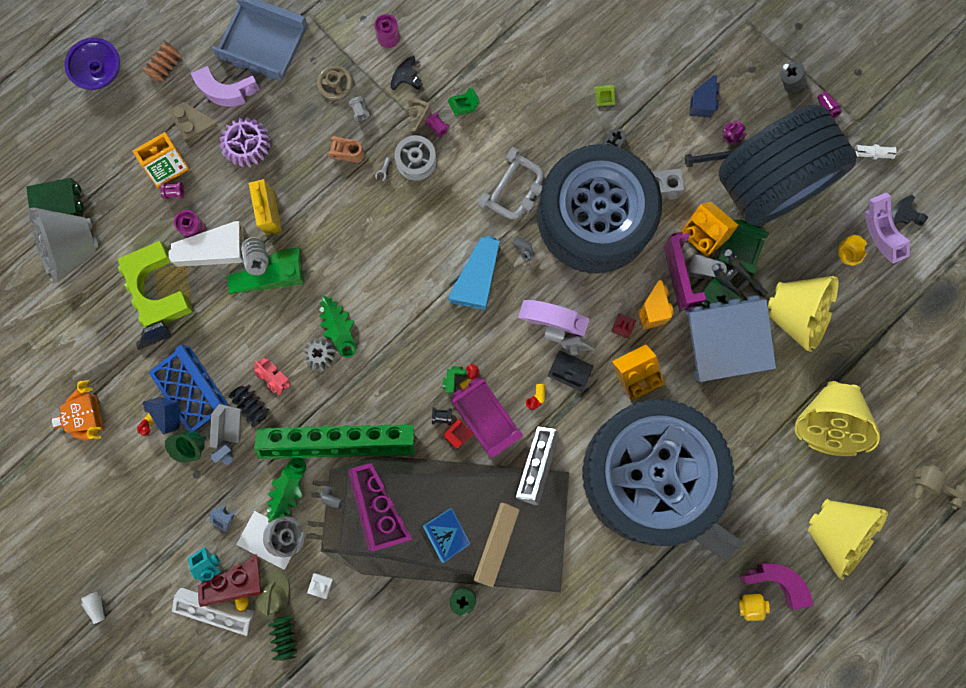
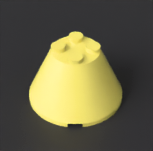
[768,276,839,352]
[795,381,880,456]
[808,499,888,580]

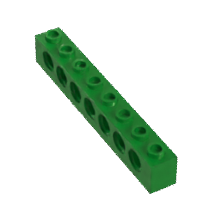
[254,424,415,459]

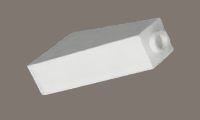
[169,221,244,267]

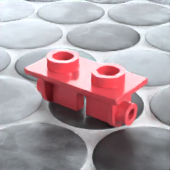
[254,358,291,396]

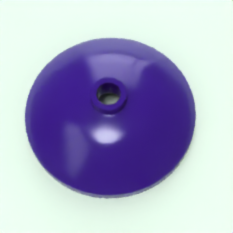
[64,38,121,90]

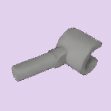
[375,157,391,182]

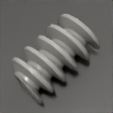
[241,237,268,275]

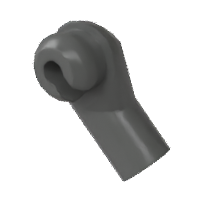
[512,236,534,261]
[320,485,343,510]

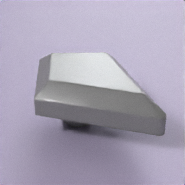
[561,336,595,355]

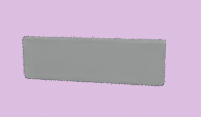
[516,427,559,505]

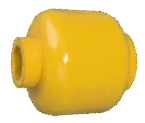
[739,594,770,621]

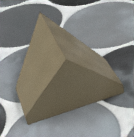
[407,97,432,136]

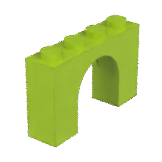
[118,241,193,327]

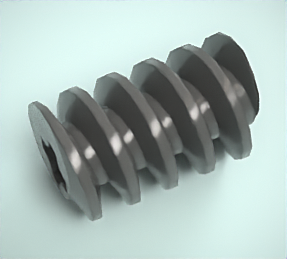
[780,62,808,93]

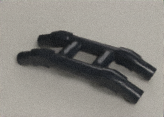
[711,249,768,301]

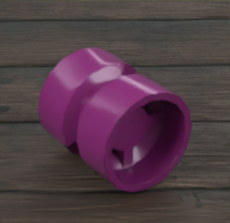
[374,14,400,48]
[174,210,206,238]

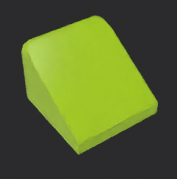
[594,85,615,107]

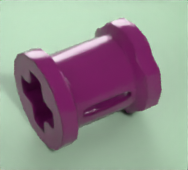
[426,112,450,138]
[161,182,184,199]

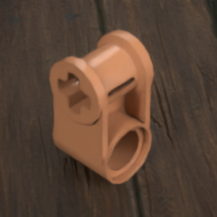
[327,136,365,162]

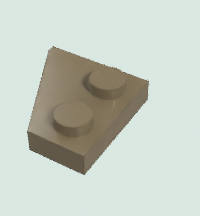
[168,102,218,143]

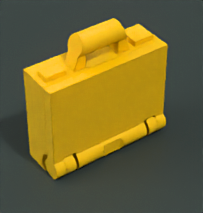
[249,179,282,236]

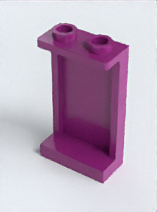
[663,232,706,312]
[451,377,523,458]

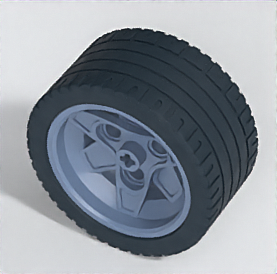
[582,399,735,546]

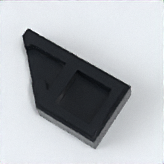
[136,321,171,350]

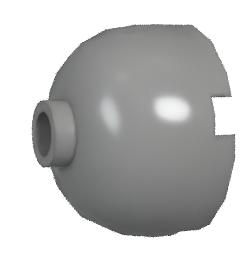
[263,516,305,558]

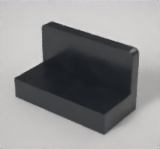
[547,351,594,392]

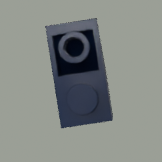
[689,75,720,118]

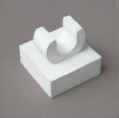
[307,573,334,599]

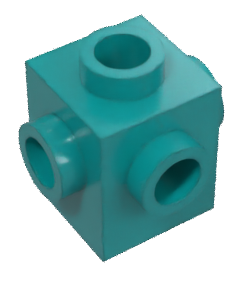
[188,547,221,583]

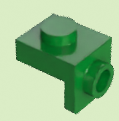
[448,87,480,117]
[442,366,467,395]

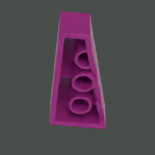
[348,463,413,551]

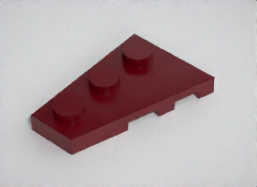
[198,554,261,607]

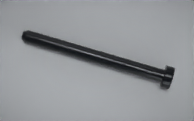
[685,150,734,167]

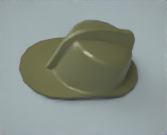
[255,570,289,620]

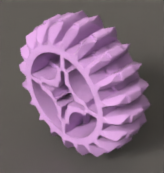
[220,118,270,168]

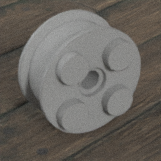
[395,135,437,181]

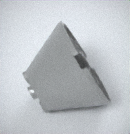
[29,208,98,284]

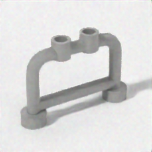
[477,147,544,219]

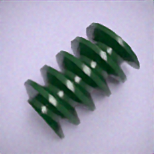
[450,587,476,616]
[268,615,298,661]

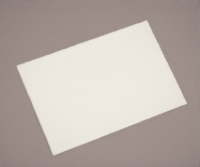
[236,511,292,570]

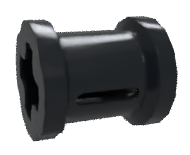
[431,407,452,425]

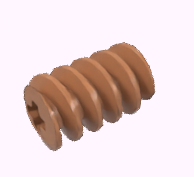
[142,41,182,82]

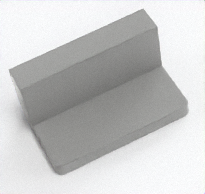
[210,404,242,448]

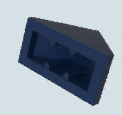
[142,397,180,435]

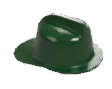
[165,430,207,462]

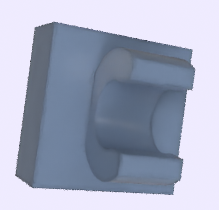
[210,441,233,466]
[210,505,234,532]

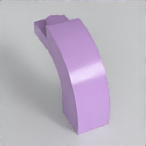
[191,66,260,107]
[865,193,910,263]
[518,300,589,337]

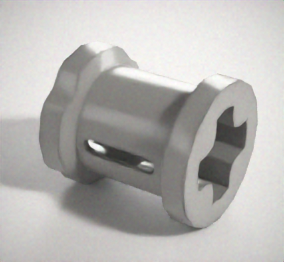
[349,96,370,121]

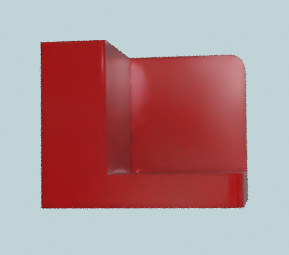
[443,419,473,450]

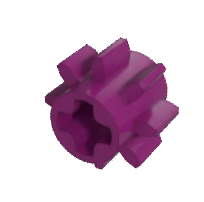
[722,121,747,144]

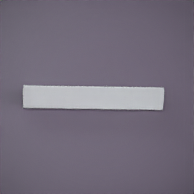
[172,588,255,636]

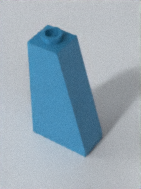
[448,236,500,310]

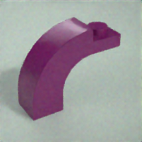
[740,563,814,610]

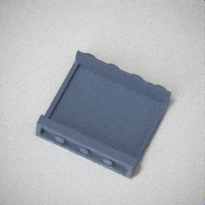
[212,0,308,81]
[685,296,776,382]

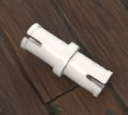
[855,144,896,160]

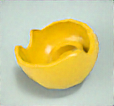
[837,234,867,266]

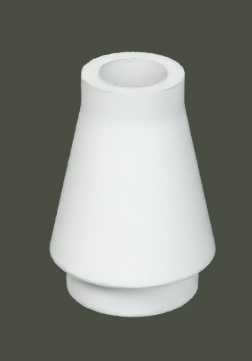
[81,592,105,624]

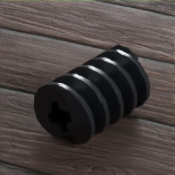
[228,384,270,427]

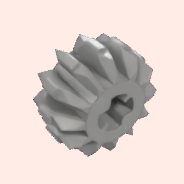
[302,338,336,371]

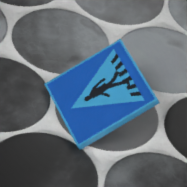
[423,508,470,563]

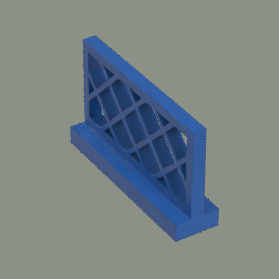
[148,345,230,432]

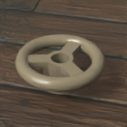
[317,66,353,100]

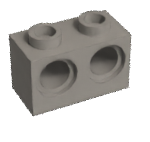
[653,169,684,199]

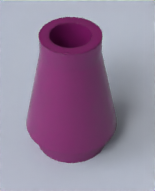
[817,91,842,119]

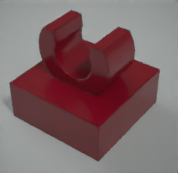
[611,313,637,339]

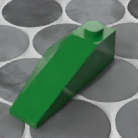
[227,247,304,294]

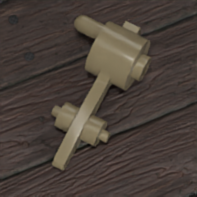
[913,465,966,510]

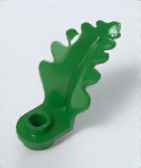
[319,296,357,358]
[266,458,307,523]

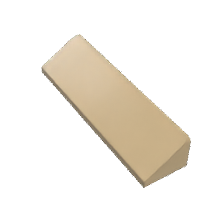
[474,503,519,587]

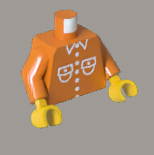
[52,380,104,441]

